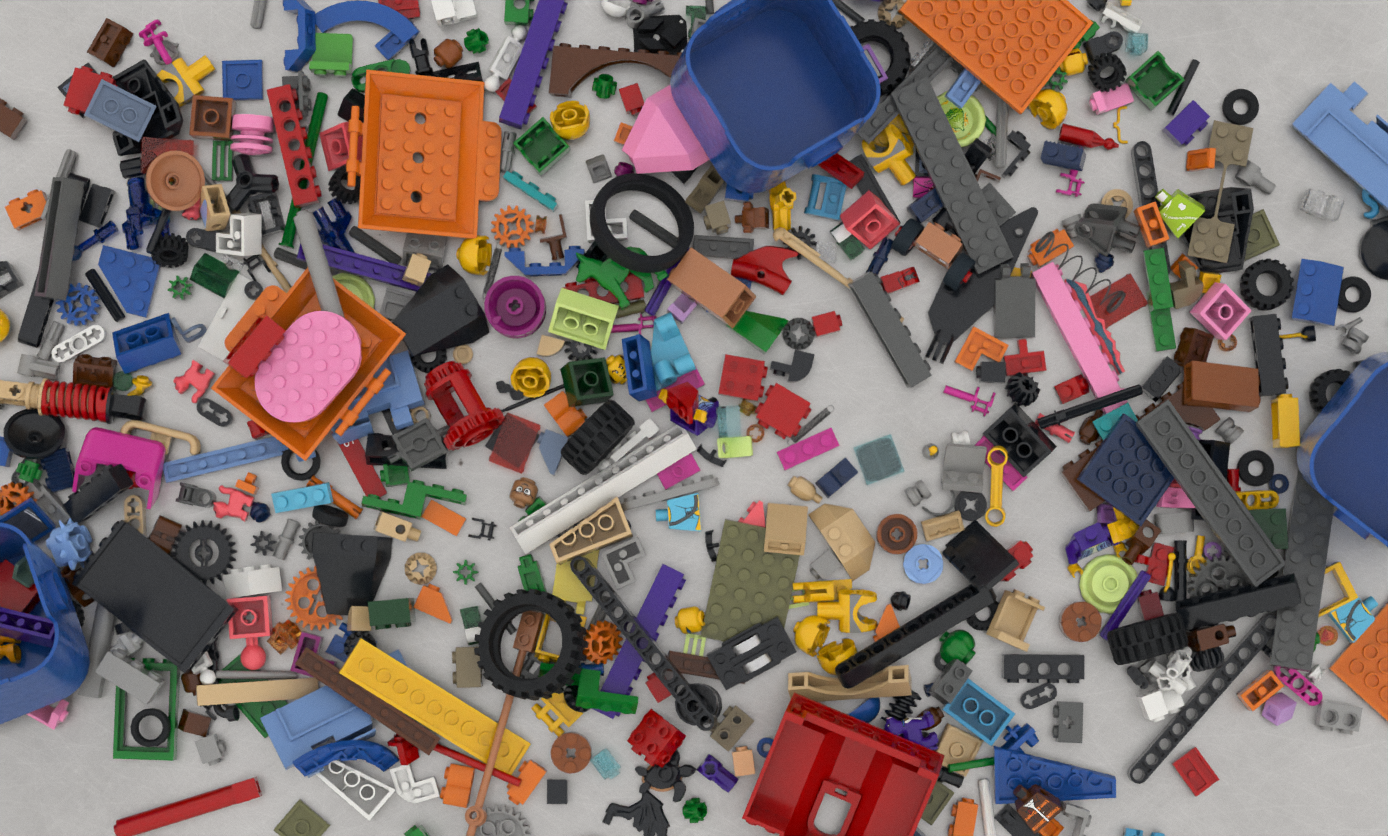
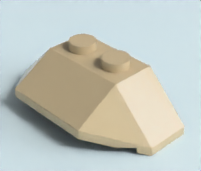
[808,504,875,581]

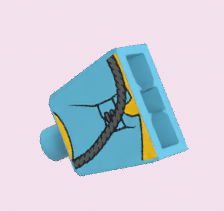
[656,493,701,532]
[1327,596,1378,643]

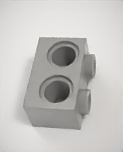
[1315,701,1363,735]

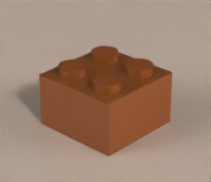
[189,95,236,141]

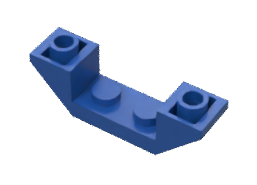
[283,0,316,73]
[504,246,585,277]

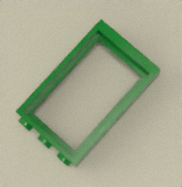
[113,657,180,761]

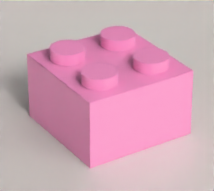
[1190,282,1252,340]

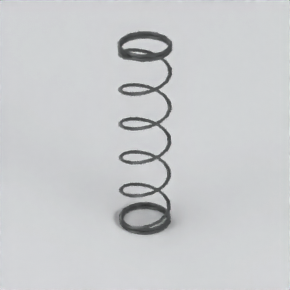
[1035,231,1126,313]

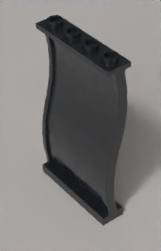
[72,520,238,673]

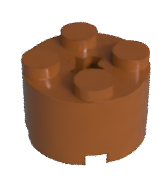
[876,514,918,554]
[1059,602,1102,642]
[551,732,592,774]

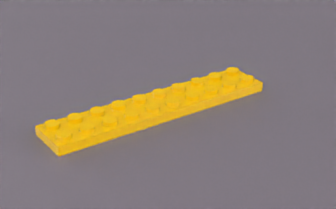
[339,638,531,775]

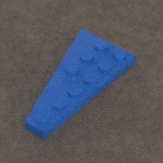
[993,746,1116,804]

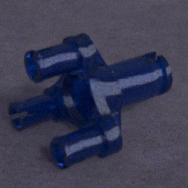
[122,177,171,250]
[312,197,355,253]

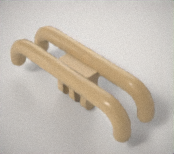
[120,420,201,455]

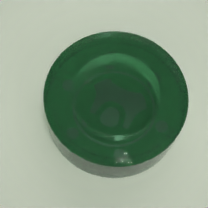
[113,371,133,391]

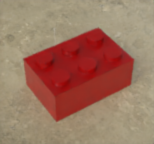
[223,314,285,378]

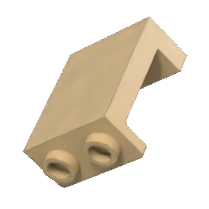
[764,503,808,556]
[986,589,1045,652]

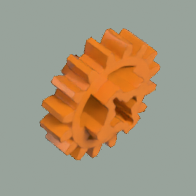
[491,205,534,249]
[0,482,37,516]
[583,620,623,664]

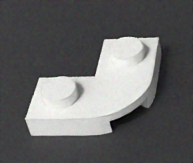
[390,764,440,803]

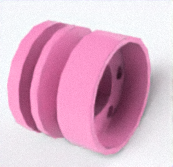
[230,114,274,155]

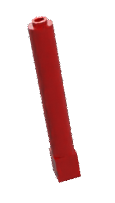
[114,777,262,836]

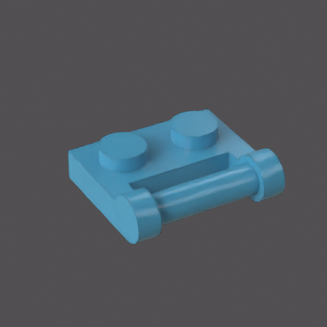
[804,174,847,221]

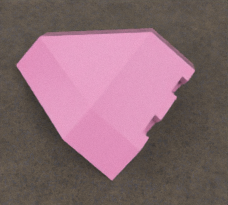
[622,85,710,174]

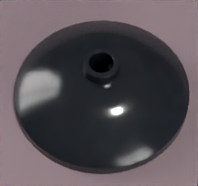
[1360,220,1388,280]
[4,408,65,459]

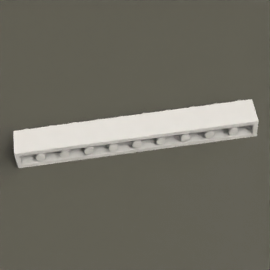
[509,425,696,554]

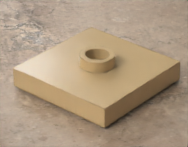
[934,723,983,777]

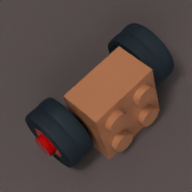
[891,218,976,290]

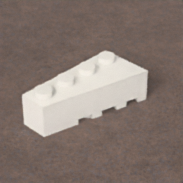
[316,760,396,821]

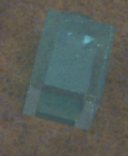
[590,747,621,780]

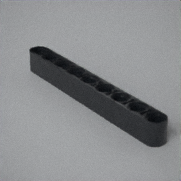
[18,173,90,348]
[835,584,997,689]

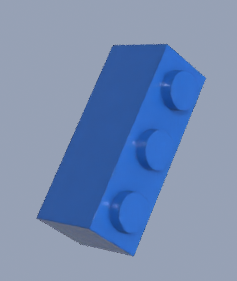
[621,334,657,401]

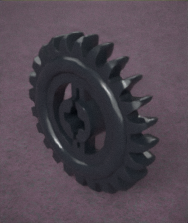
[170,520,237,585]

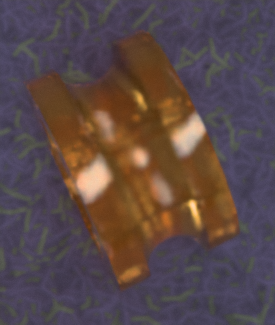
[535,215,547,234]
[1218,334,1237,352]
[746,424,764,442]

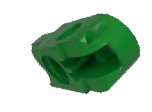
[351,59,411,93]

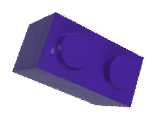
[1162,100,1210,147]

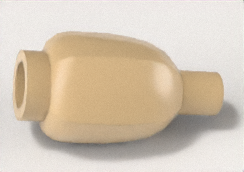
[787,476,823,504]

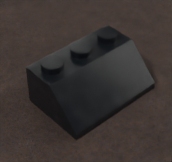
[982,403,1057,477]

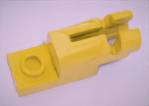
[792,579,852,603]

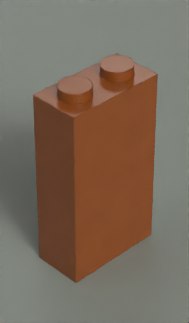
[1184,361,1261,412]

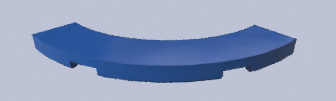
[315,0,420,44]
[293,740,399,777]

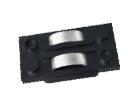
[707,616,797,690]

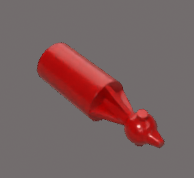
[1058,123,1119,150]

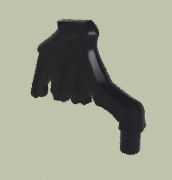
[602,791,670,836]

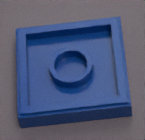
[222,59,264,101]

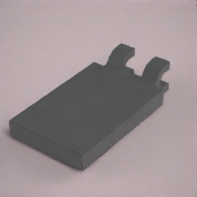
[994,263,1036,338]

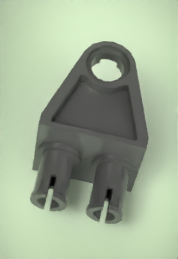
[1074,203,1141,256]

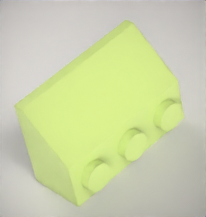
[548,288,619,350]

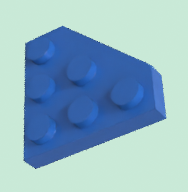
[98,245,161,318]

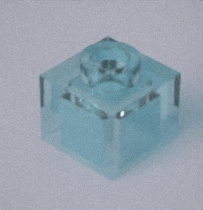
[1125,33,1148,56]

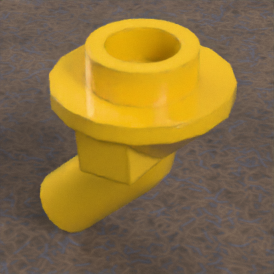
[127,375,152,396]

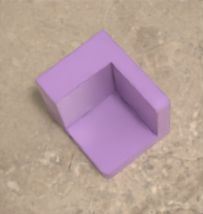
[667,294,698,324]
[1262,692,1297,726]

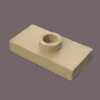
[921,510,965,542]

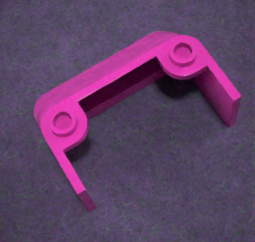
[72,427,166,509]

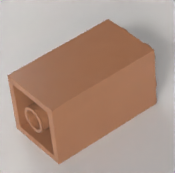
[667,247,757,329]

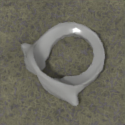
[150,40,179,65]

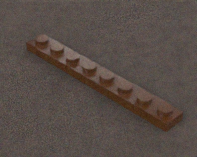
[295,647,440,756]

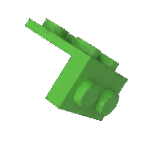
[309,33,353,76]

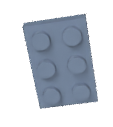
[84,79,156,142]

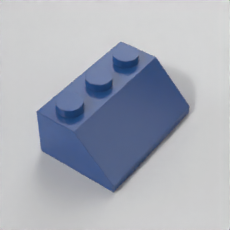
[1292,259,1344,326]
[112,313,181,374]

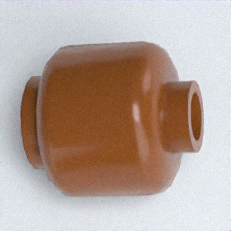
[433,39,463,68]

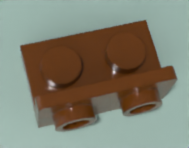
[87,18,133,67]
[1174,327,1214,368]
[73,354,117,388]

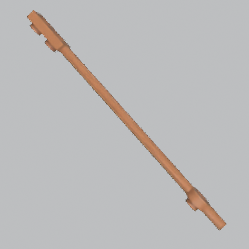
[465,611,544,836]

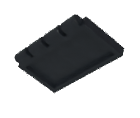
[942,520,1019,592]

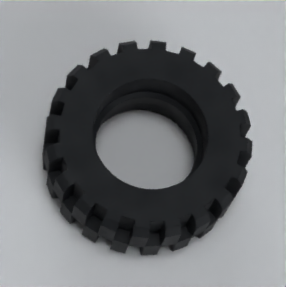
[850,19,911,97]
[561,400,635,475]
[1107,612,1189,665]

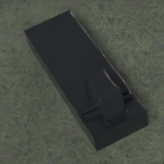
[994,804,1040,836]

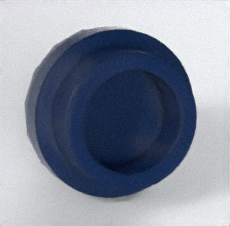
[1094,252,1114,273]
[250,502,270,523]

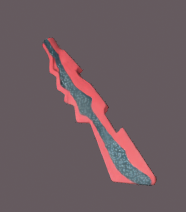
[1064,279,1125,375]

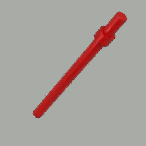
[433,743,522,787]

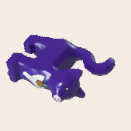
[884,711,938,750]

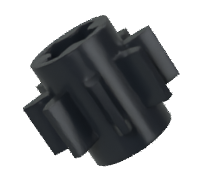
[250,531,277,556]

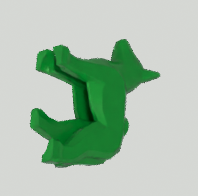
[576,246,669,310]

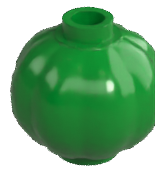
[939,630,976,665]

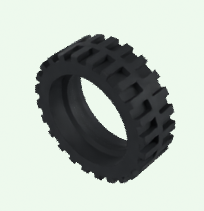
[474,589,588,701]

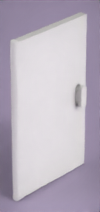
[198,274,265,360]

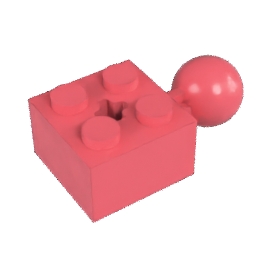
[227,596,273,670]

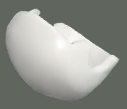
[601,0,631,17]

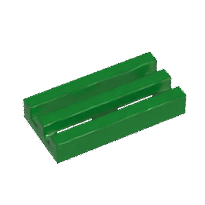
[212,140,234,181]

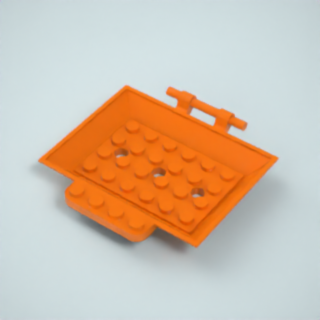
[346,70,502,239]
[211,267,406,461]

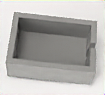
[95,648,165,704]

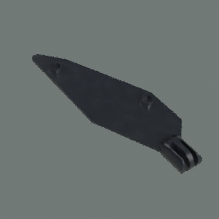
[925,207,1038,364]

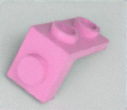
[1089,83,1134,115]
[1156,487,1195,508]
[27,699,69,730]

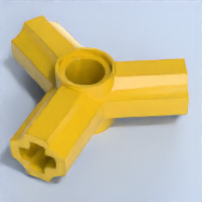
[769,181,796,231]

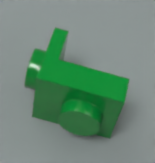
[380,464,410,487]

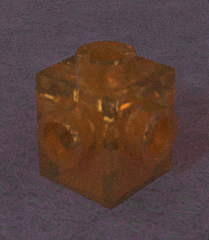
[267,619,302,655]

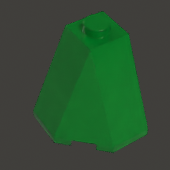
[726,311,788,354]

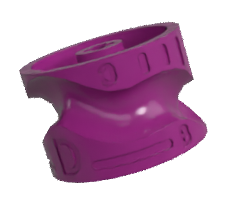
[484,276,546,339]

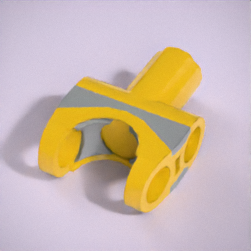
[157,55,216,108]
[862,124,916,185]
[817,589,877,633]

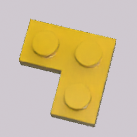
[1107,506,1139,543]

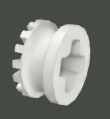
[1306,664,1326,683]

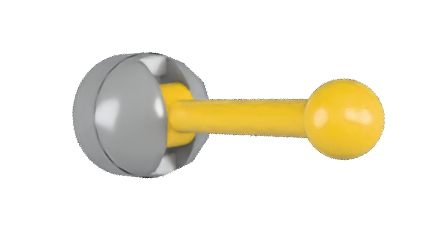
[922,443,939,460]

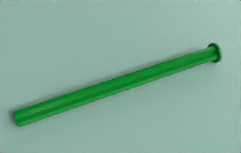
[278,92,328,249]

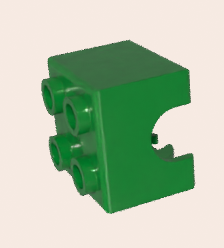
[1125,51,1185,111]
[513,117,571,176]

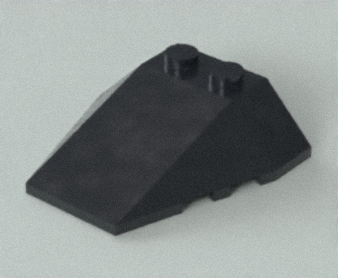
[112,59,183,156]
[1182,187,1254,273]
[392,264,489,356]
[312,532,392,615]

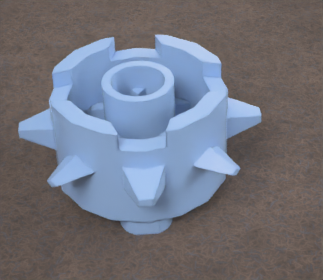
[46,518,93,571]

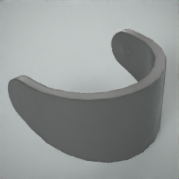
[922,482,955,516]

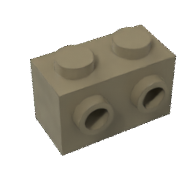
[703,200,731,235]
[452,646,482,688]
[710,705,754,752]

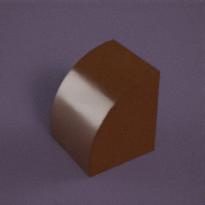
[178,709,211,737]

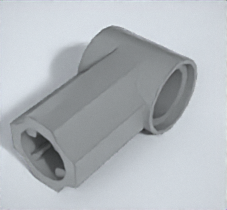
[17,354,60,380]

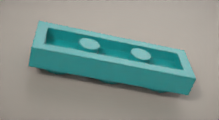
[503,171,558,212]

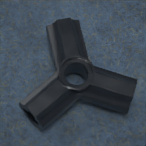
[226,154,279,212]

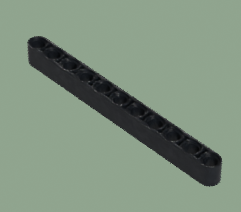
[570,556,718,731]
[1127,614,1276,784]

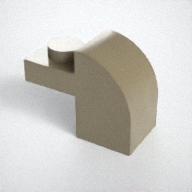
[685,165,725,214]
[1170,260,1203,309]

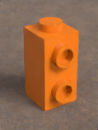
[1027,229,1074,268]
[506,759,547,805]
[948,797,978,836]

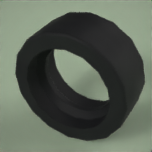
[281,449,321,481]
[130,708,171,747]

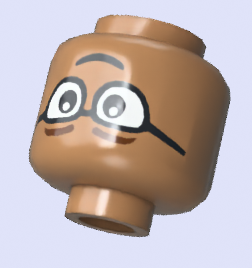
[509,477,538,509]

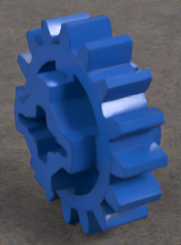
[56,283,101,326]

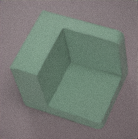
[12,555,35,588]

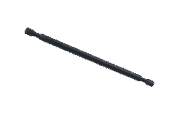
[501,384,565,413]

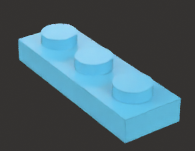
[271,482,333,513]

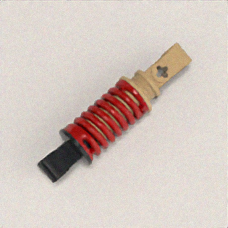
[0,378,146,424]

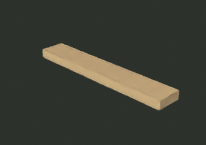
[196,678,318,706]

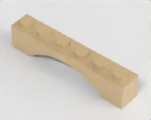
[788,665,912,702]

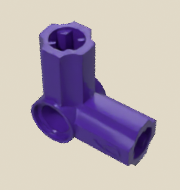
[696,754,739,793]

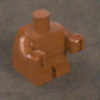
[735,202,769,233]

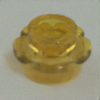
[738,399,757,416]

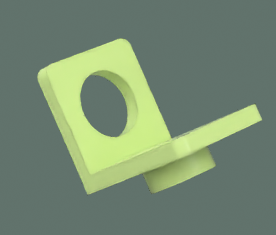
[717,436,753,458]

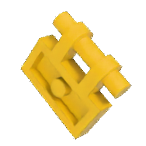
[531,692,583,737]

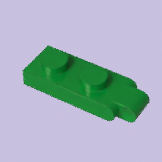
[518,554,547,592]

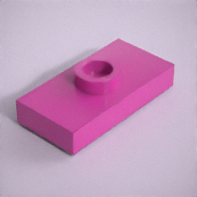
[657,453,701,490]

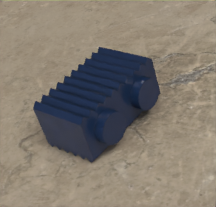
[1041,140,1086,171]
[41,448,75,493]

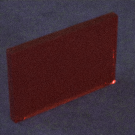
[140,137,194,174]
[1085,273,1148,329]
[489,412,541,474]

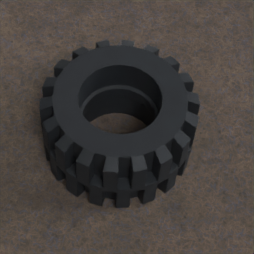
[1240,259,1294,310]
[1309,369,1351,413]

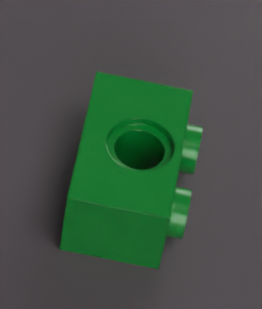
[504,0,534,26]

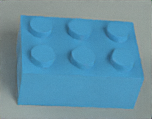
[941,679,1015,746]

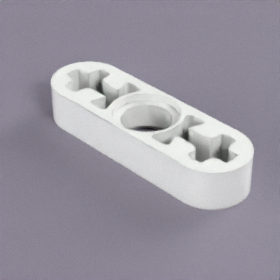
[51,325,106,363]

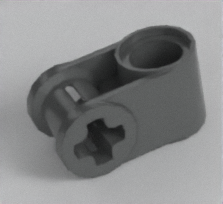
[175,482,217,508]

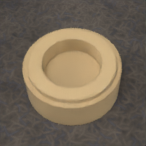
[453,344,473,364]

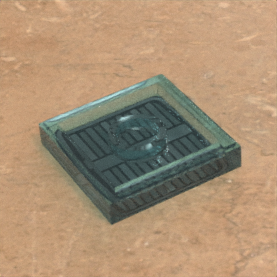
[853,434,905,485]

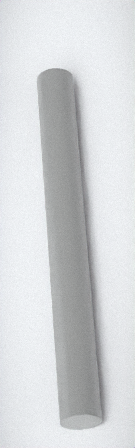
[215,670,297,679]

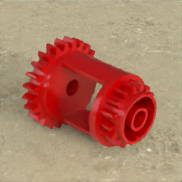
[424,361,505,451]

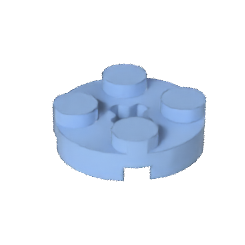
[903,544,943,584]

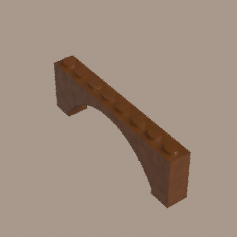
[549,43,682,98]
[1060,381,1221,512]

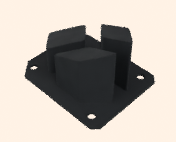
[633,15,687,55]

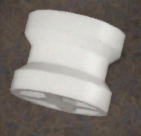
[951,430,970,445]

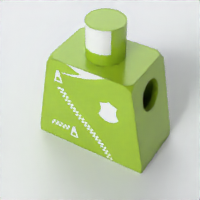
[1155,189,1205,238]

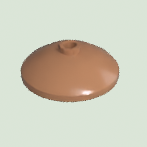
[146,150,205,211]

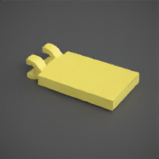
[552,549,600,615]

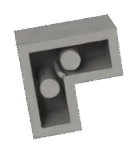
[601,536,646,590]

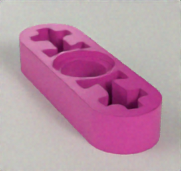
[1273,666,1323,706]

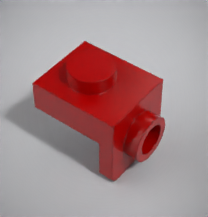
[1054,374,1090,404]
[387,734,419,765]

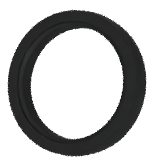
[590,173,694,273]

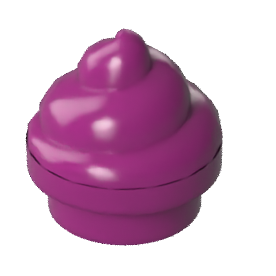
[614,162,634,177]

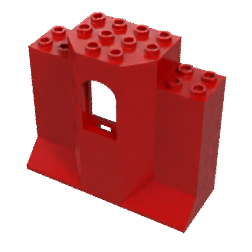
[742,692,945,836]

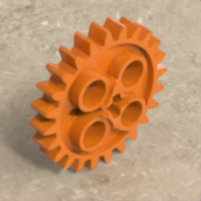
[285,566,343,631]

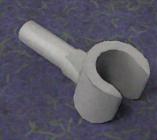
[1336,317,1363,336]

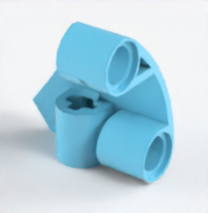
[651,312,696,391]

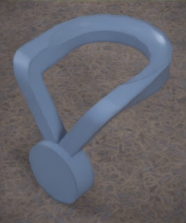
[171,317,207,343]

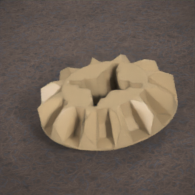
[878,0,908,29]
[1101,189,1133,218]
[405,553,437,585]

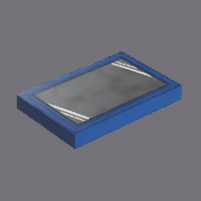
[0,498,56,542]

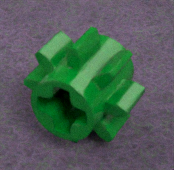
[464,28,489,54]
[1044,67,1068,91]
[592,74,617,99]
[167,275,193,300]
[16,459,43,483]
[453,560,479,585]
[682,798,707,823]

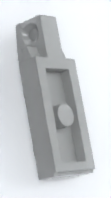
[26,479,71,528]

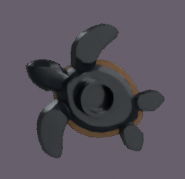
[635,749,696,803]

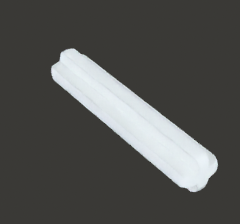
[978,779,996,836]

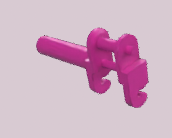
[139,19,172,65]
[1056,147,1085,197]
[611,314,657,335]
[943,385,996,416]

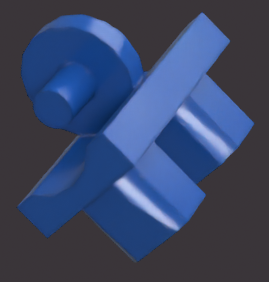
[1001,723,1039,753]

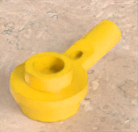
[1187,535,1206,574]

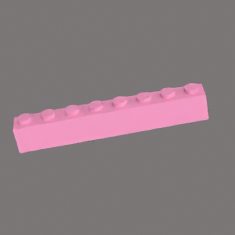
[1031,262,1128,415]

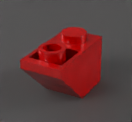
[666,381,699,425]

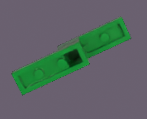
[1143,248,1176,352]
[361,480,467,520]
[538,663,639,714]

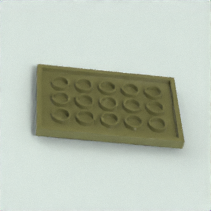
[701,519,800,641]

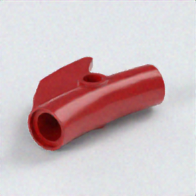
[731,246,798,295]

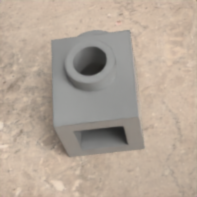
[195,734,226,766]

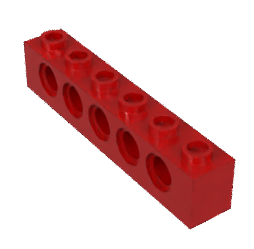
[267,84,322,208]

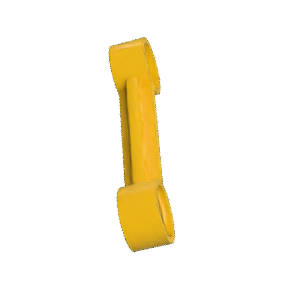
[985,446,1008,527]

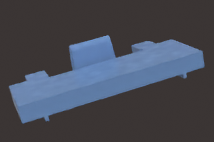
[1292,81,1388,211]
[274,350,425,462]
[260,649,417,778]

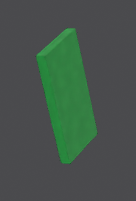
[219,654,289,738]

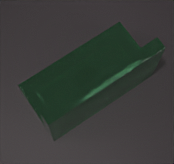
[189,253,239,298]

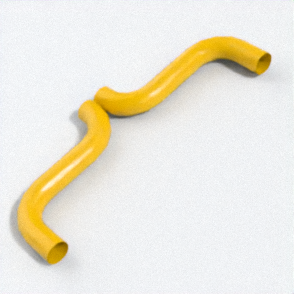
[1113,106,1128,144]

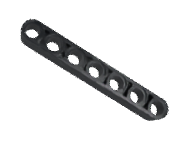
[1131,141,1171,274]

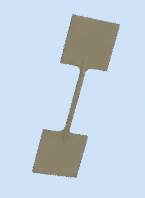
[1187,120,1253,263]

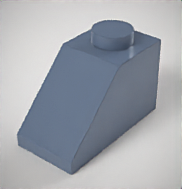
[537,429,569,476]

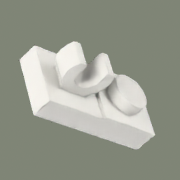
[1101,2,1143,33]

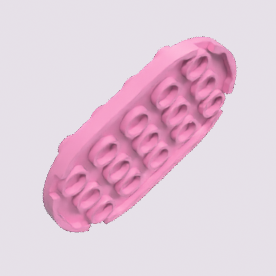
[255,311,362,422]

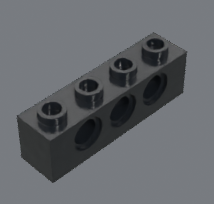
[365,433,448,469]
[1002,654,1084,683]

